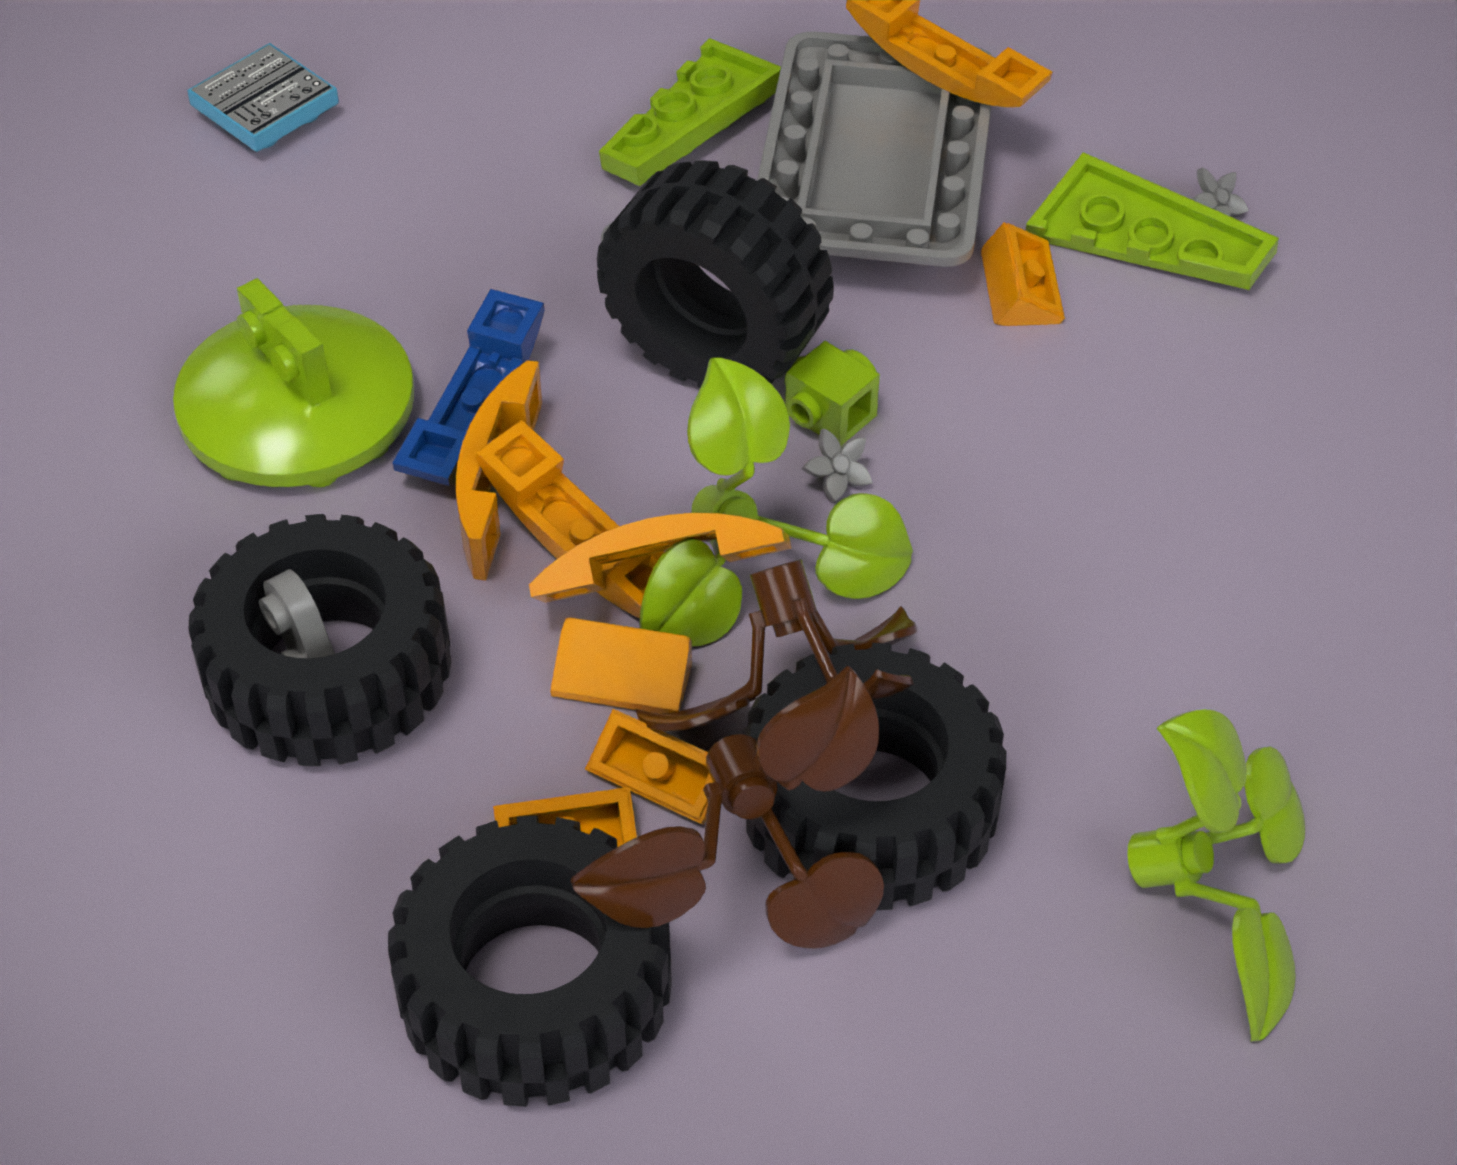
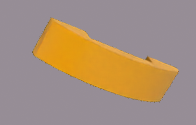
[846,0,1053,107]
[456,360,542,581]
[475,420,664,618]
[529,513,792,603]

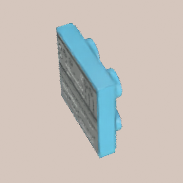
[187,43,339,152]

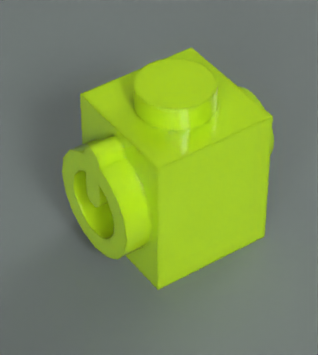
[784,341,880,446]

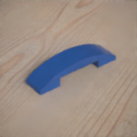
[392,289,545,486]

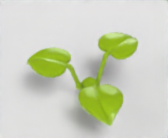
[639,357,913,647]
[1127,709,1305,1042]

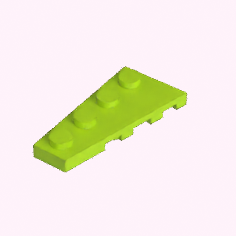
[599,38,781,186]
[1025,152,1279,290]

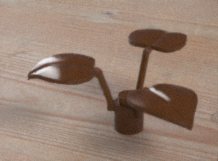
[636,559,918,731]
[570,666,884,949]

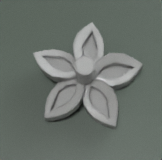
[1192,167,1249,217]
[801,429,873,503]

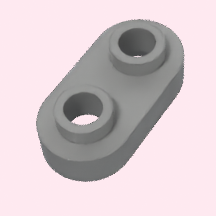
[259,569,335,658]

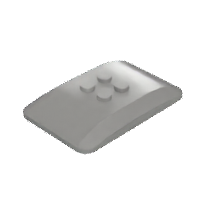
[757,32,992,267]

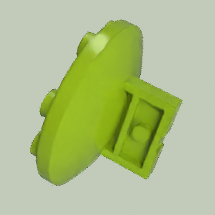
[173,278,414,487]

